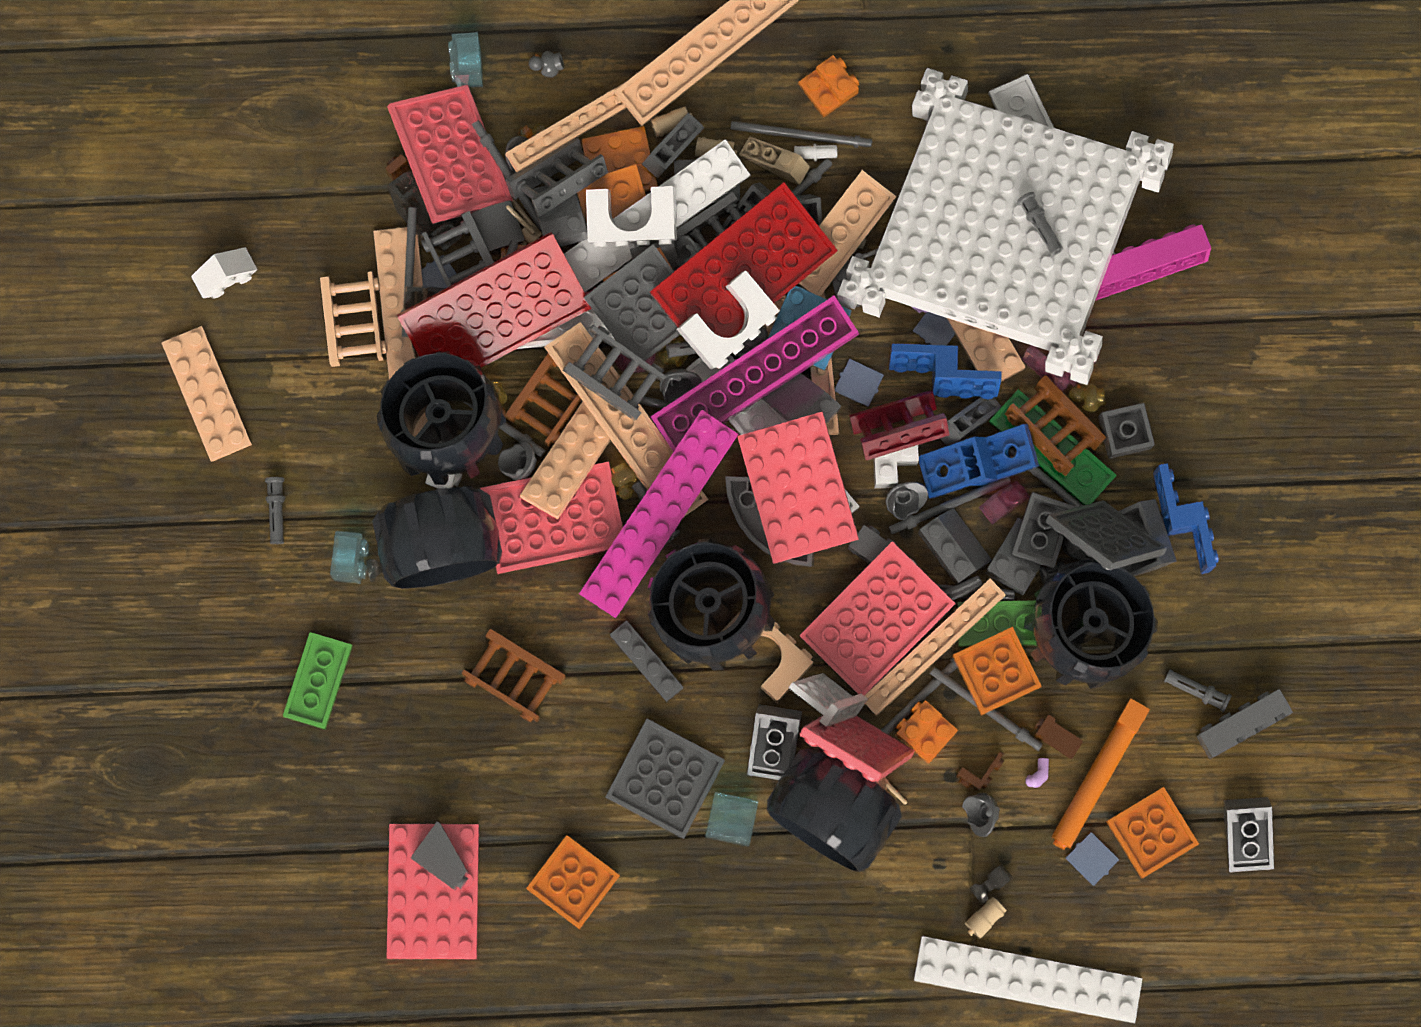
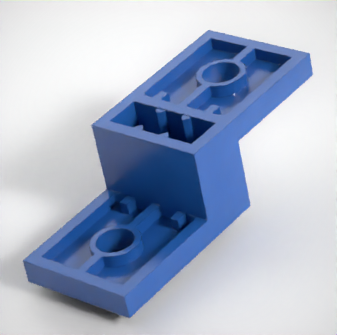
[889,344,1001,399]
[918,424,1039,499]
[1153,463,1218,574]

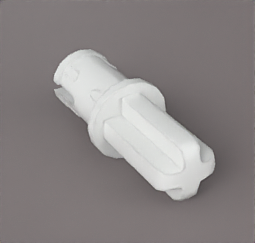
[794,144,837,161]

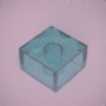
[448,32,483,87]
[330,531,369,584]
[706,792,759,847]

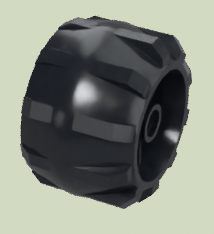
[376,351,506,485]
[372,486,503,589]
[647,539,775,670]
[1024,559,1158,689]
[767,747,902,872]

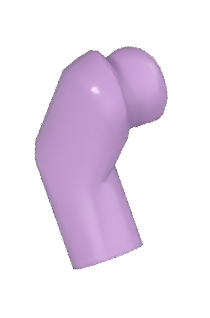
[1026,758,1049,788]

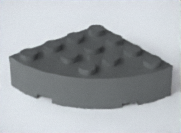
[726,477,814,567]

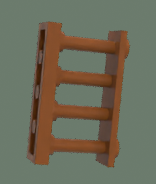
[505,353,582,447]
[1005,375,1106,476]
[462,629,566,723]

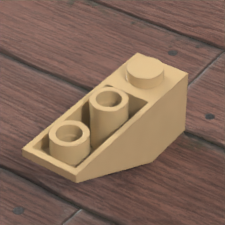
[739,136,810,185]

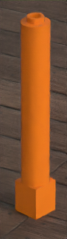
[1051,698,1150,850]

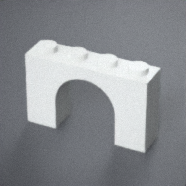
[586,186,677,248]
[677,271,779,369]

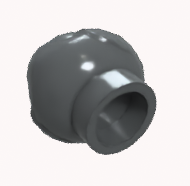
[529,51,565,77]

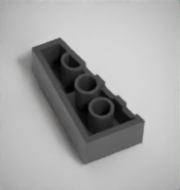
[1196,689,1293,760]

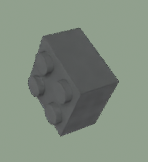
[1098,403,1155,459]

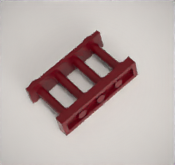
[849,390,950,461]

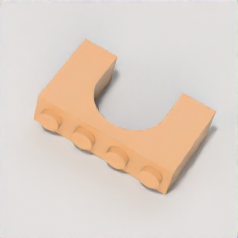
[721,611,813,703]

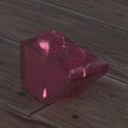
[979,480,1030,525]

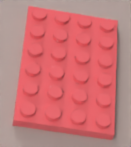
[387,85,513,224]
[737,412,859,564]
[480,462,623,574]
[799,541,956,696]
[800,716,915,782]
[387,824,479,959]

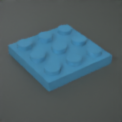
[767,286,852,371]

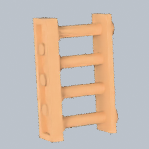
[320,271,386,367]

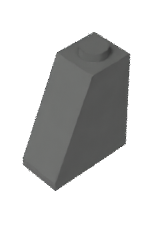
[411,822,469,890]

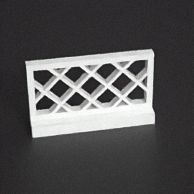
[789,673,868,727]

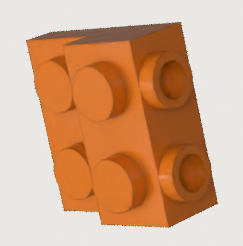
[798,55,859,118]
[896,700,958,764]

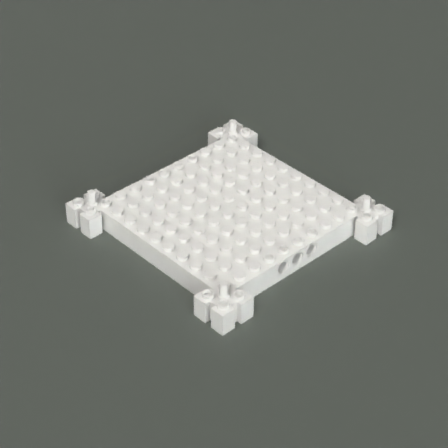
[837,68,1174,385]

